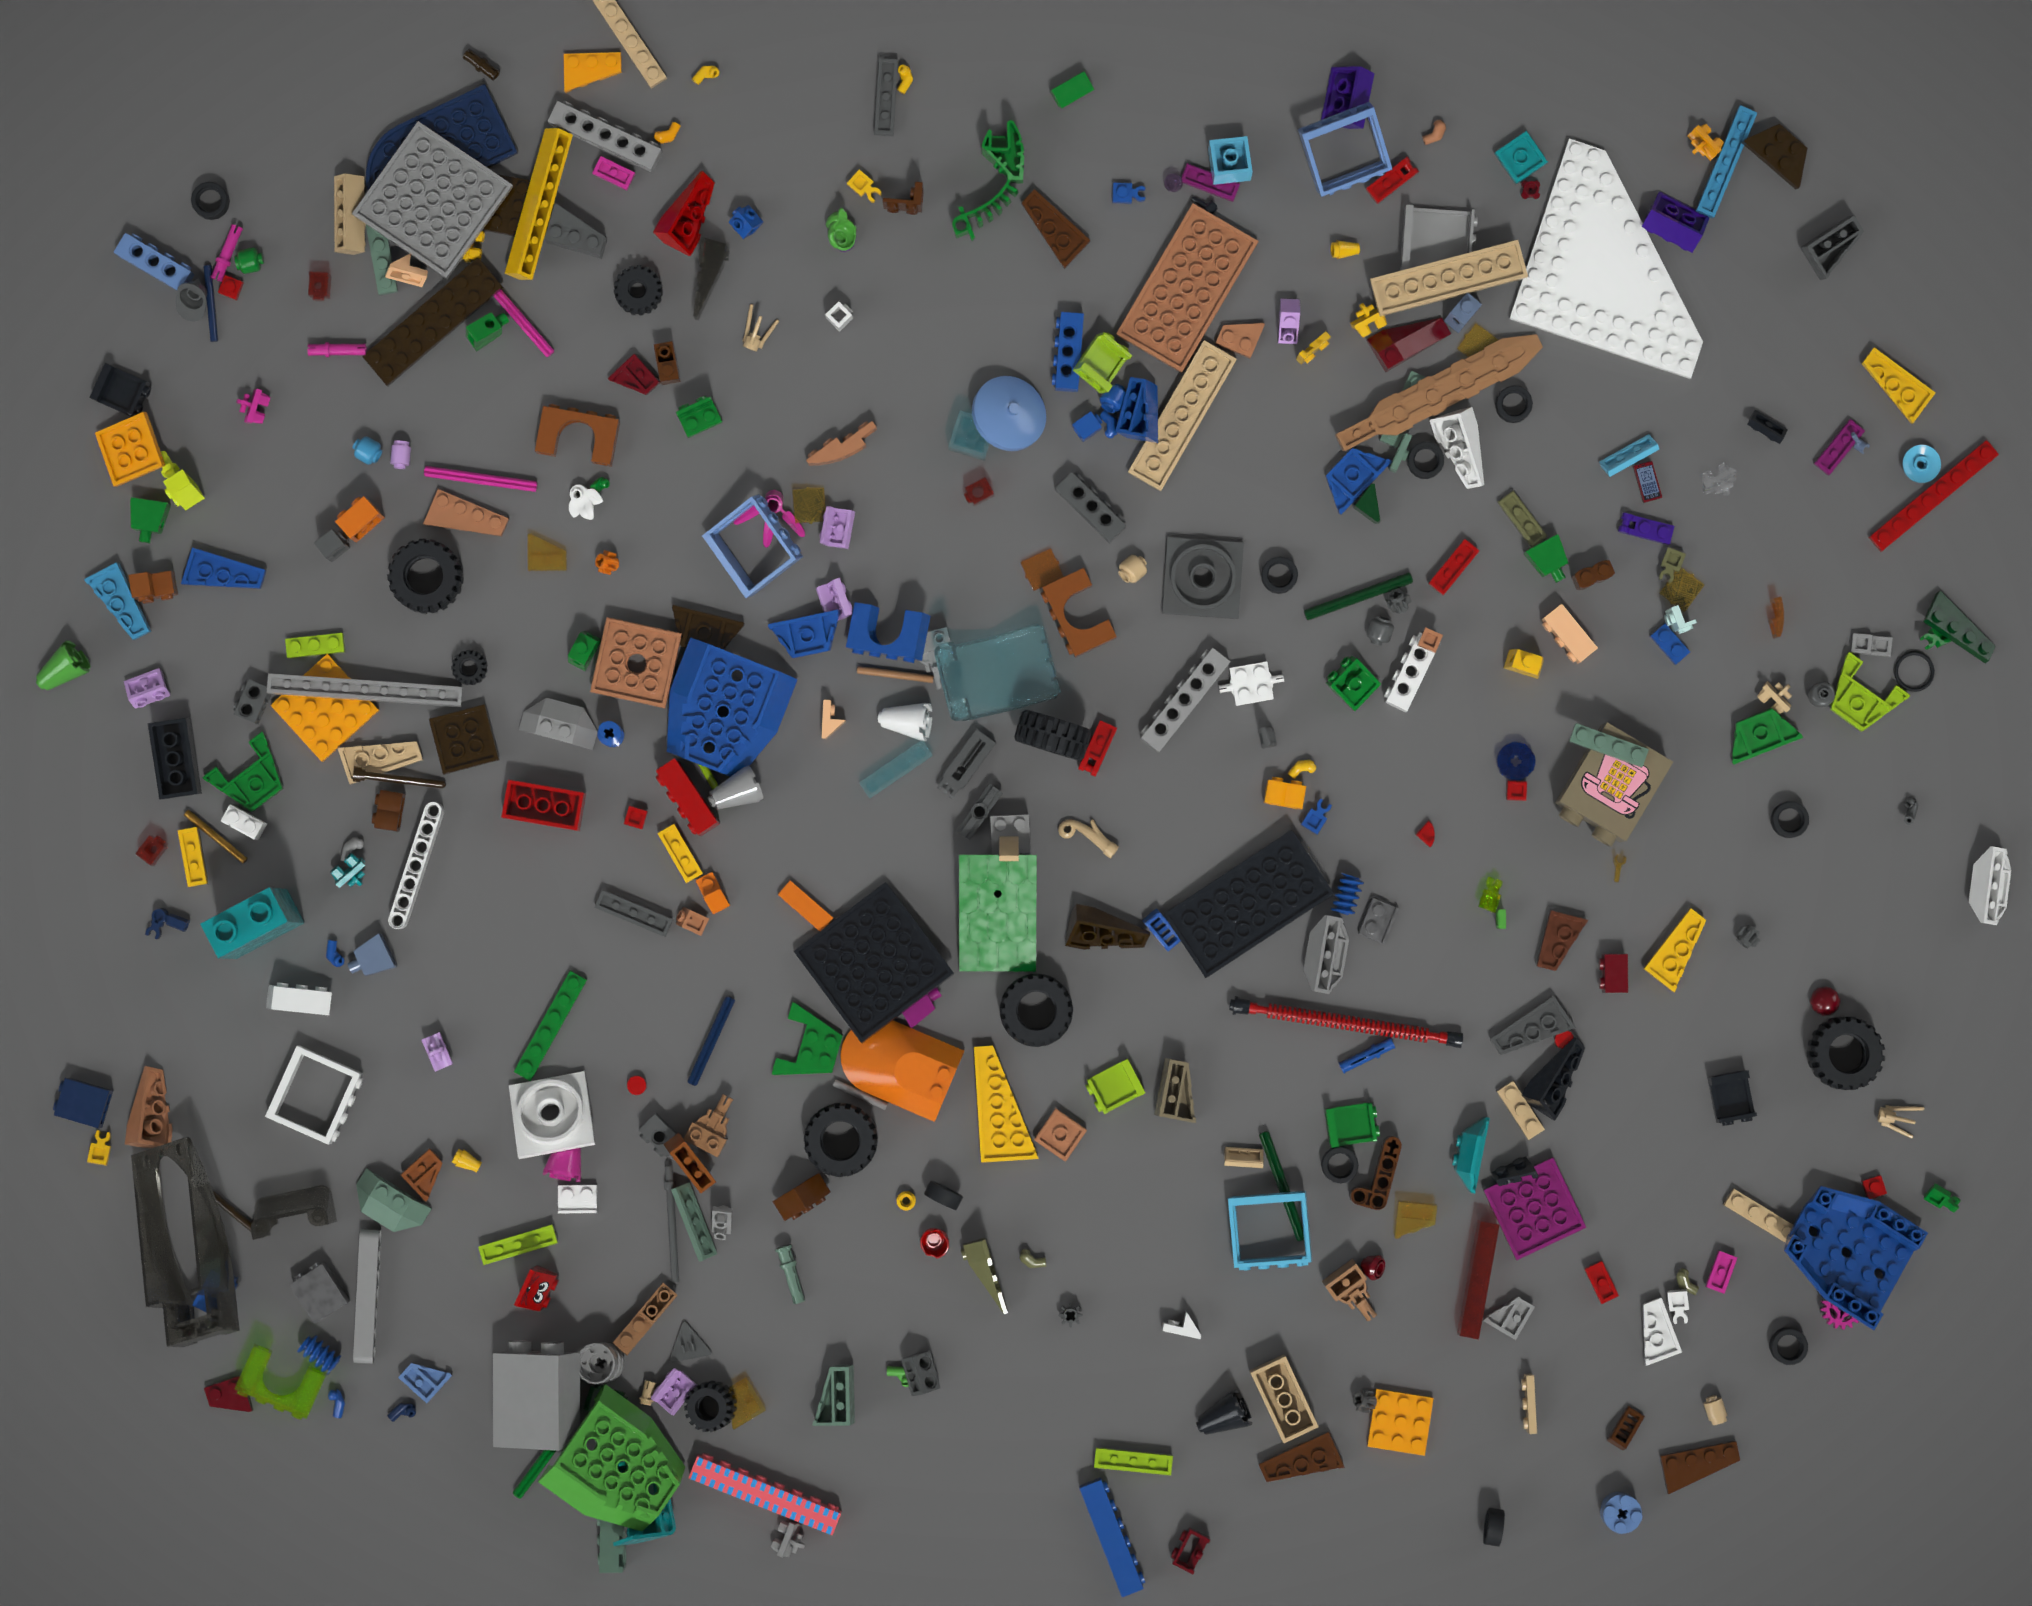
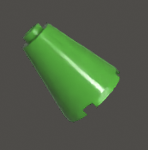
[36,641,91,690]

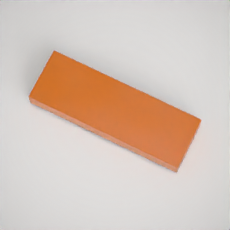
[778,880,834,931]

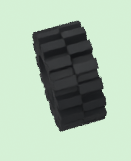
[451,650,488,685]

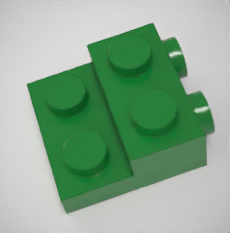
[1326,656,1381,711]

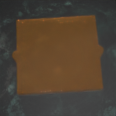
[1020,549,1064,591]

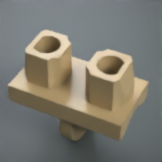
[1757,681,1792,715]

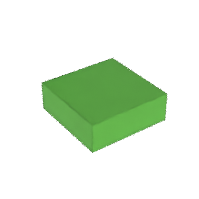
[1496,909,1506,929]

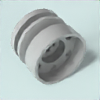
[580,1342,625,1384]

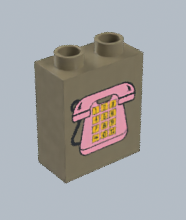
[1555,722,1673,847]

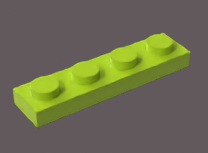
[478,1224,558,1265]
[1094,1447,1173,1475]

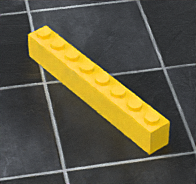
[505,128,573,280]

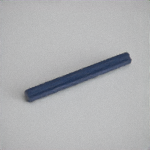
[687,996,735,1086]

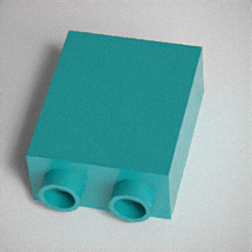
[200,887,305,959]

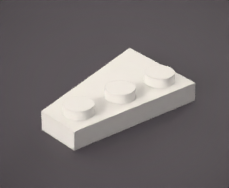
[1642,1297,1682,1366]

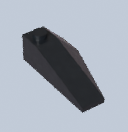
[1522,1037,1585,1121]

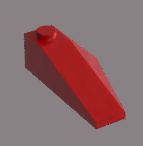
[653,171,715,256]

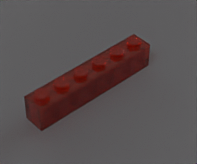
[1457,1220,1500,1340]

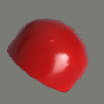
[920,1228,949,1259]

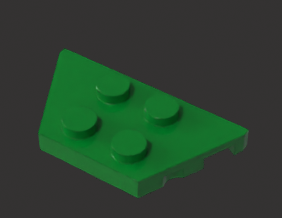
[1732,708,1803,765]

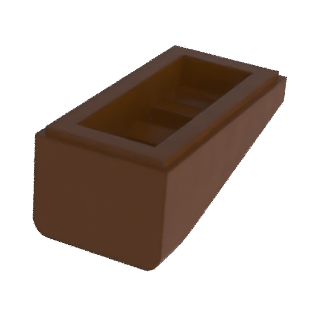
[1607,1406,1645,1450]

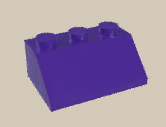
[1321,66,1375,129]
[1642,191,1710,253]

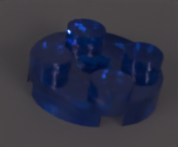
[1496,742,1536,781]

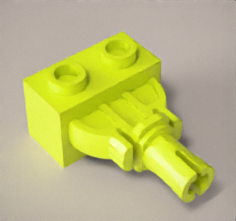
[161,451,205,511]

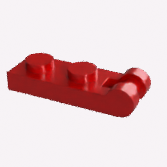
[1366,157,1419,204]
[1078,720,1117,777]

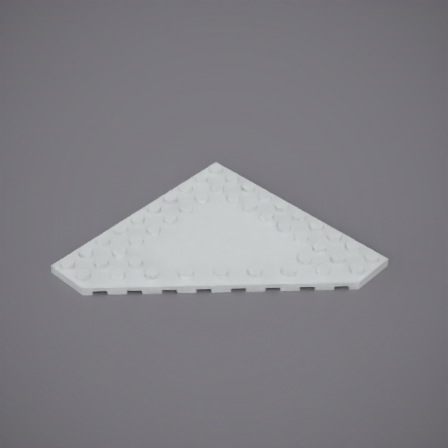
[1509,139,1703,379]

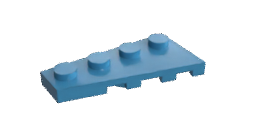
[84,562,152,640]

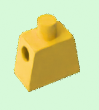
[1503,649,1544,679]

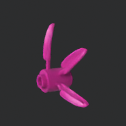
[734,490,805,548]

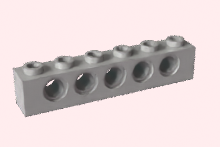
[548,101,662,173]
[1141,648,1230,753]

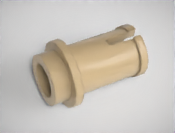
[639,1380,657,1406]

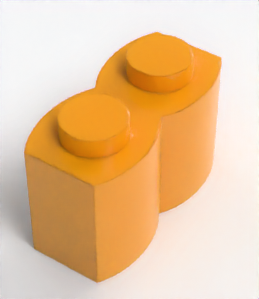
[1263,777,1306,810]

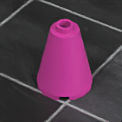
[543,1148,581,1182]

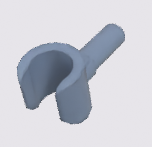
[1851,432,1870,454]

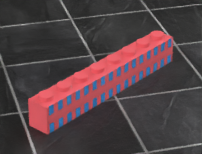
[689,1453,842,1535]

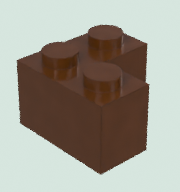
[772,1173,831,1221]

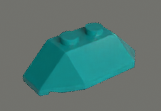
[1452,1117,1490,1194]

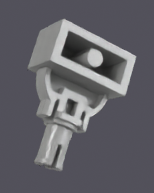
[920,627,952,690]

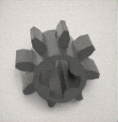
[1386,590,1412,614]
[1736,925,1761,949]
[1058,1303,1083,1328]
[1353,1388,1377,1413]

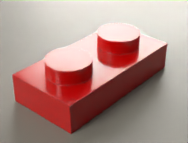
[1584,1261,1619,1304]

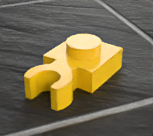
[847,169,882,203]
[87,1130,111,1166]

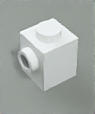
[825,302,853,332]

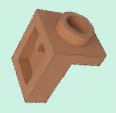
[676,907,709,936]

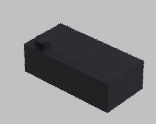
[148,718,202,800]

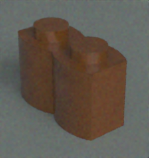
[1571,560,1615,590]
[372,790,406,832]

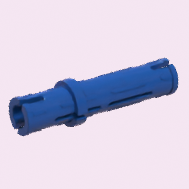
[1339,1037,1395,1074]

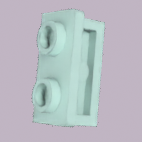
[1664,605,1697,634]

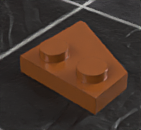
[401,1148,443,1202]

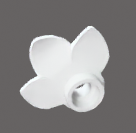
[569,484,603,520]

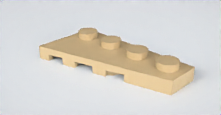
[338,741,423,785]

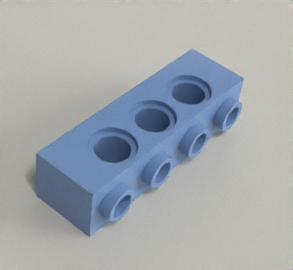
[114,233,195,290]

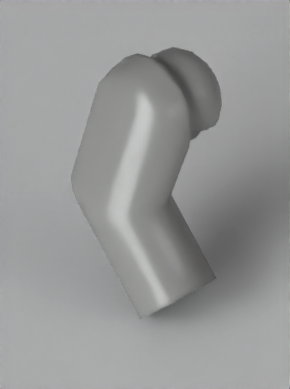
[341,837,364,861]

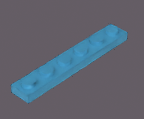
[1695,105,1757,218]

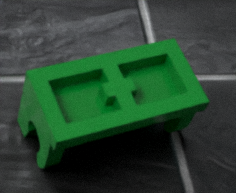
[1050,71,1095,109]

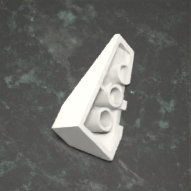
[1430,407,1484,489]

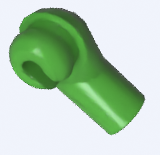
[887,1366,909,1387]

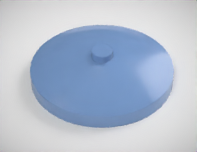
[972,376,1046,451]

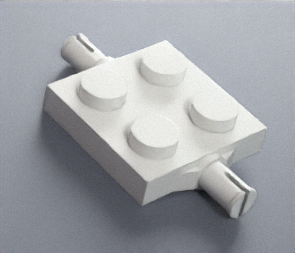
[1219,661,1284,706]

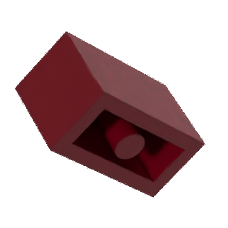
[1599,954,1628,993]

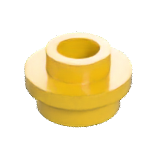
[897,1191,916,1211]

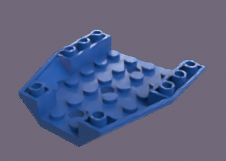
[667,637,798,776]
[1784,1186,1928,1331]

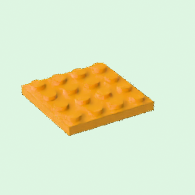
[271,654,380,762]

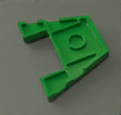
[202,732,284,812]
[772,1002,843,1075]

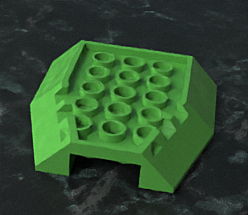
[537,1384,686,1532]

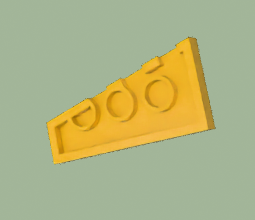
[1643,908,1706,993]

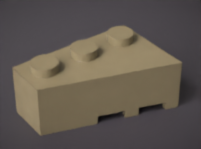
[1154,1058,1196,1123]

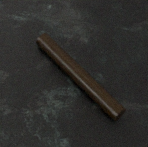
[208,1190,257,1233]

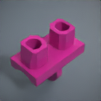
[236,389,271,424]

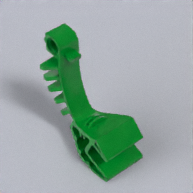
[952,120,1024,241]

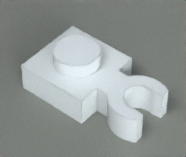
[1667,1289,1689,1324]

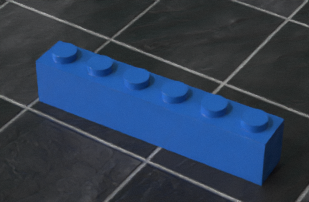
[1079,1477,1146,1597]

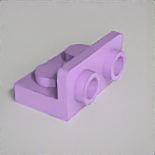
[124,668,170,709]

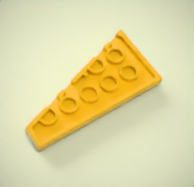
[974,1046,1039,1163]

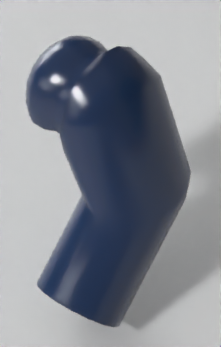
[387,1403,416,1422]

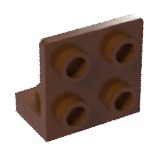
[883,182,924,215]

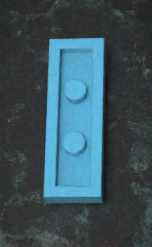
[1599,434,1659,477]

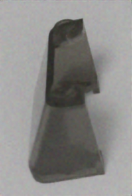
[251,1185,337,1240]

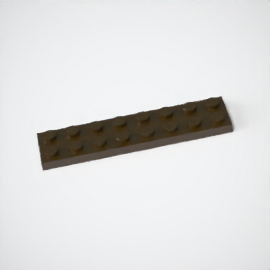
[362,258,504,386]

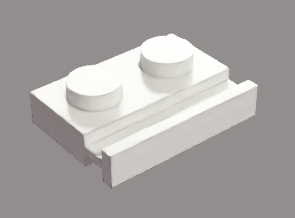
[558,1185,597,1213]

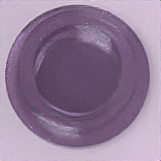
[1164,173,1183,192]

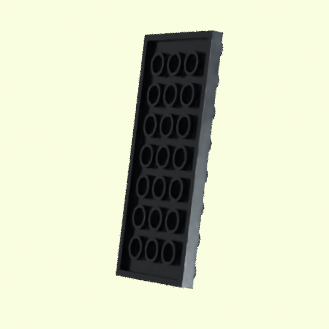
[1163,830,1334,978]

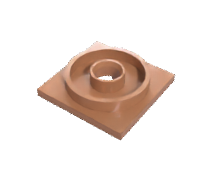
[590,617,682,709]

